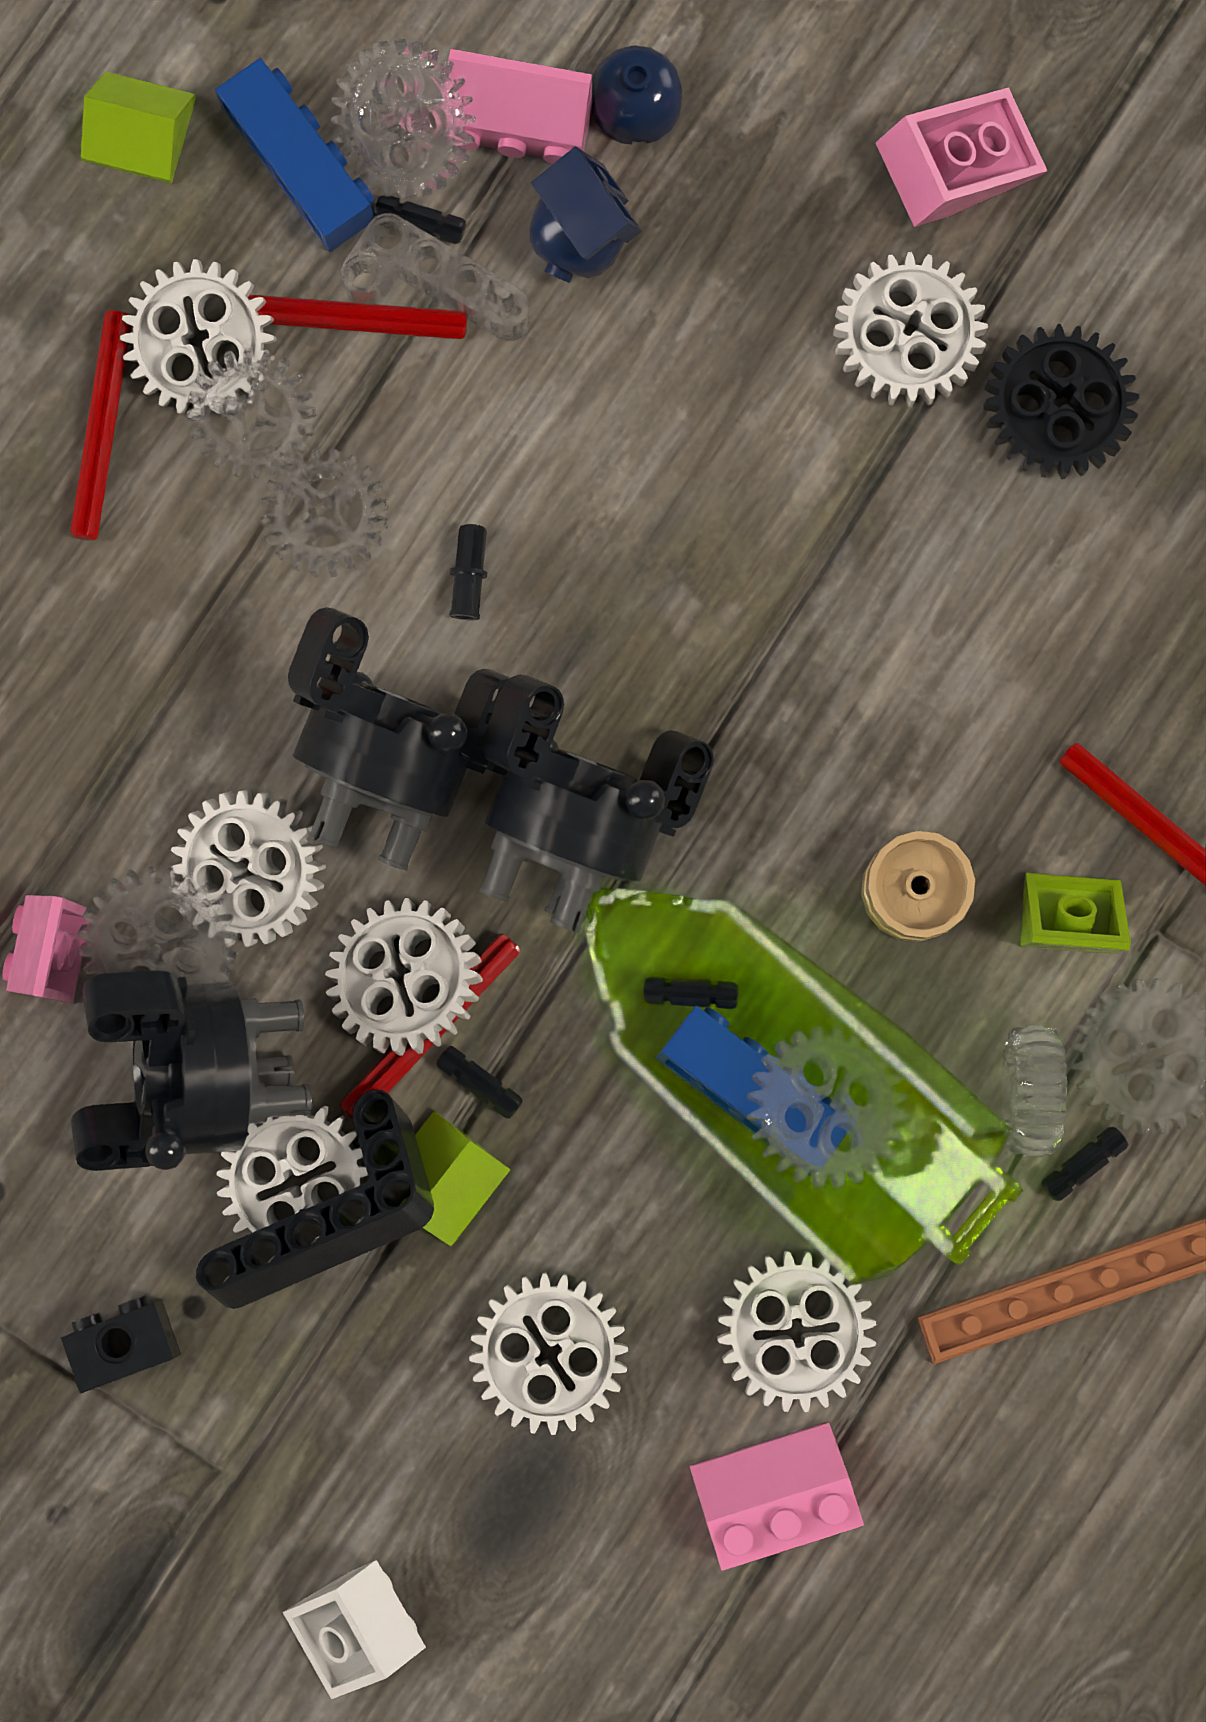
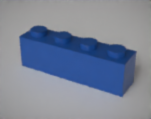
[215,57,375,253]
[655,1005,853,1176]

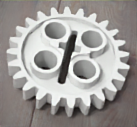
[833,252,988,407]
[120,259,277,416]
[170,789,326,947]
[325,898,483,1056]
[217,1106,368,1244]
[717,1251,876,1412]
[469,1272,628,1435]

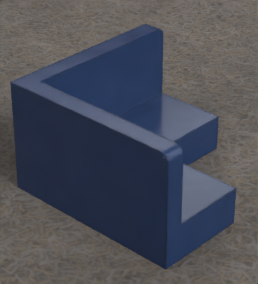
[531,146,642,259]

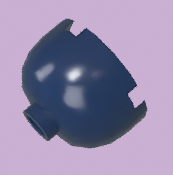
[592,45,683,145]
[530,197,624,283]

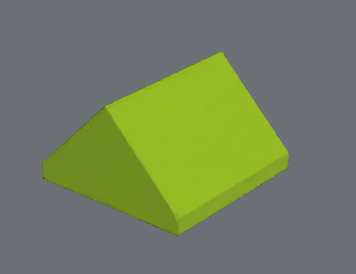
[81,71,196,184]
[1020,873,1131,955]
[400,1110,511,1246]

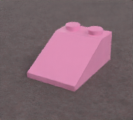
[876,87,1047,227]
[3,895,92,1003]

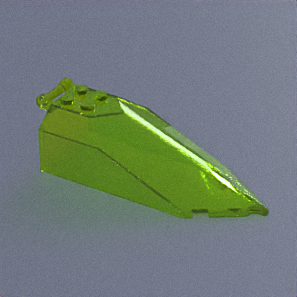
[584,888,1023,1285]

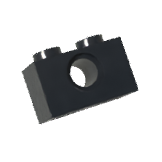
[61,1295,181,1394]

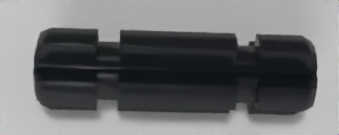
[374,194,466,244]
[643,977,739,1009]
[436,1046,523,1119]
[1042,1127,1129,1201]

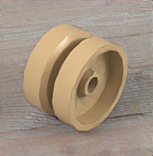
[861,831,975,942]

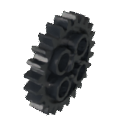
[983,324,1140,479]

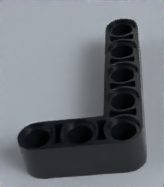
[196,1089,434,1309]

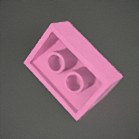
[443,49,592,165]
[690,1422,864,1571]

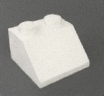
[283,1560,426,1699]

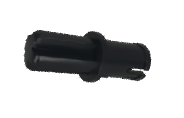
[449,524,488,621]

